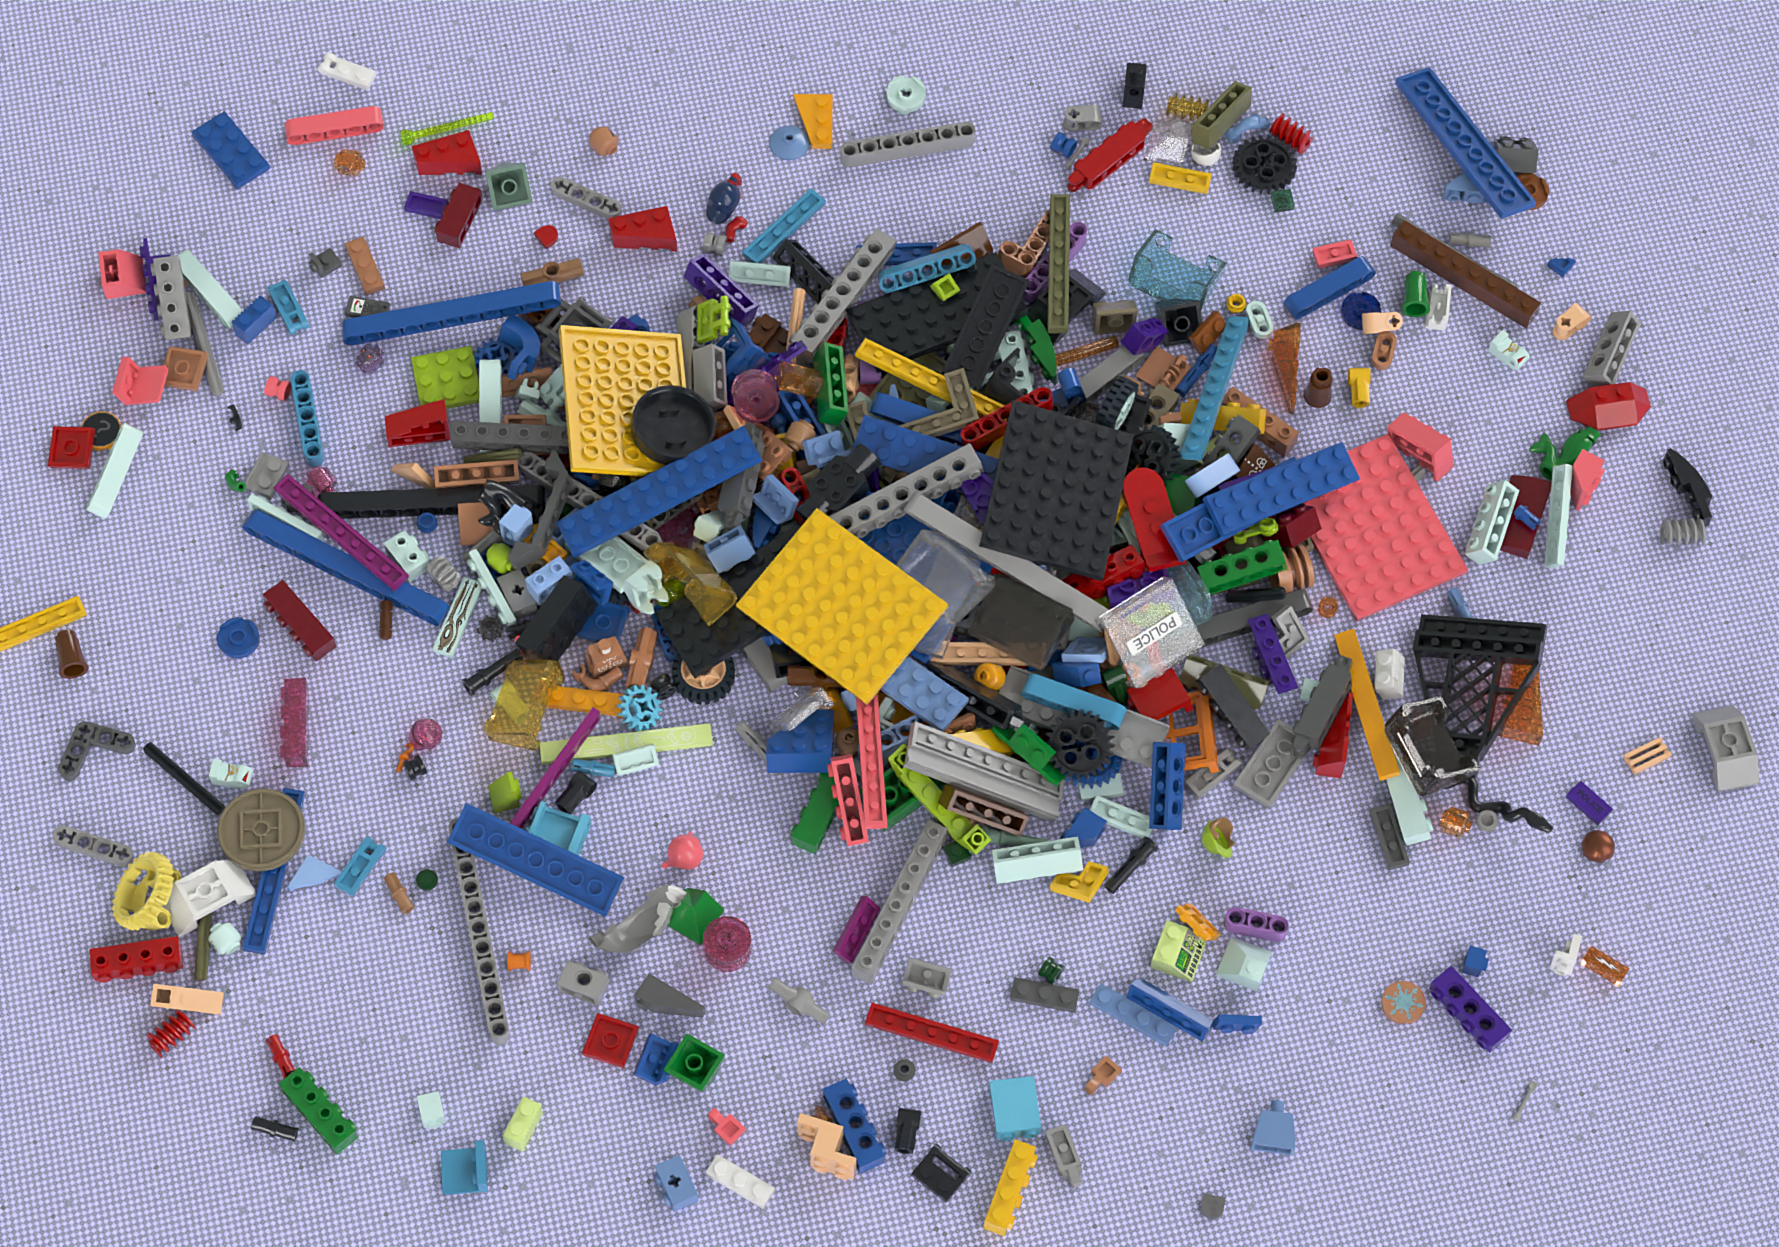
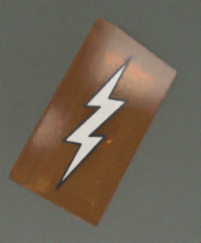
[1580,946,1630,987]

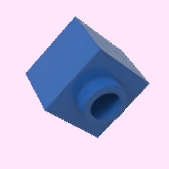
[1462,945,1489,977]

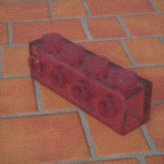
[280,678,309,768]

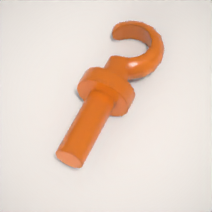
[396,743,414,772]

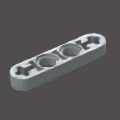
[551,177,622,219]
[53,826,134,867]

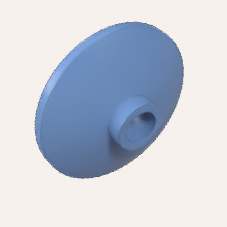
[770,126,809,161]

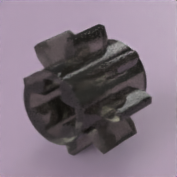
[477,615,503,643]

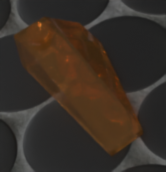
[1268,323,1301,414]

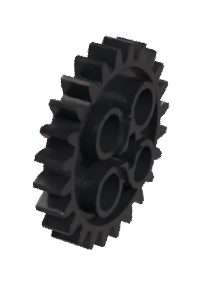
[1232,135,1297,195]
[1125,424,1181,487]
[1045,709,1116,780]

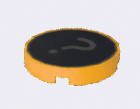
[81,412,121,451]

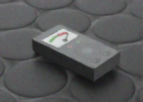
[345,296,390,318]

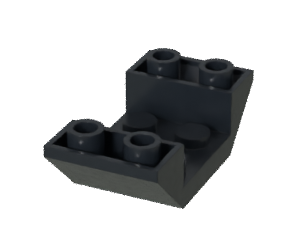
[1027,269,1106,346]

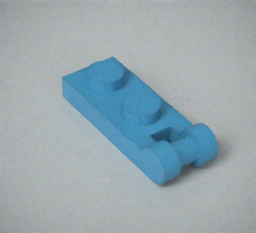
[267,279,310,335]
[334,837,387,897]

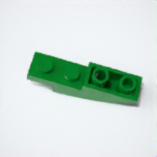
[1014,315,1058,386]

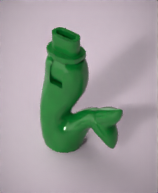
[1529,426,1600,481]

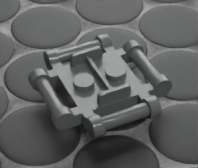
[534,296,614,364]

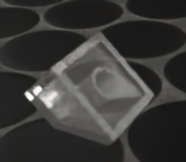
[1143,119,1192,168]

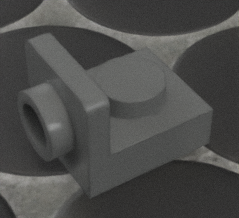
[308,248,342,278]

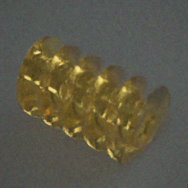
[1166,92,1209,121]

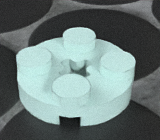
[886,75,926,115]

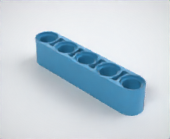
[878,244,976,293]
[291,370,324,467]
[1021,673,1127,730]

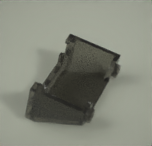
[1384,696,1481,797]

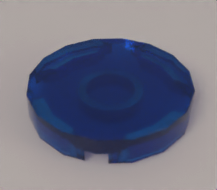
[1341,292,1381,330]

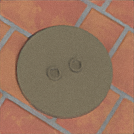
[217,789,306,871]

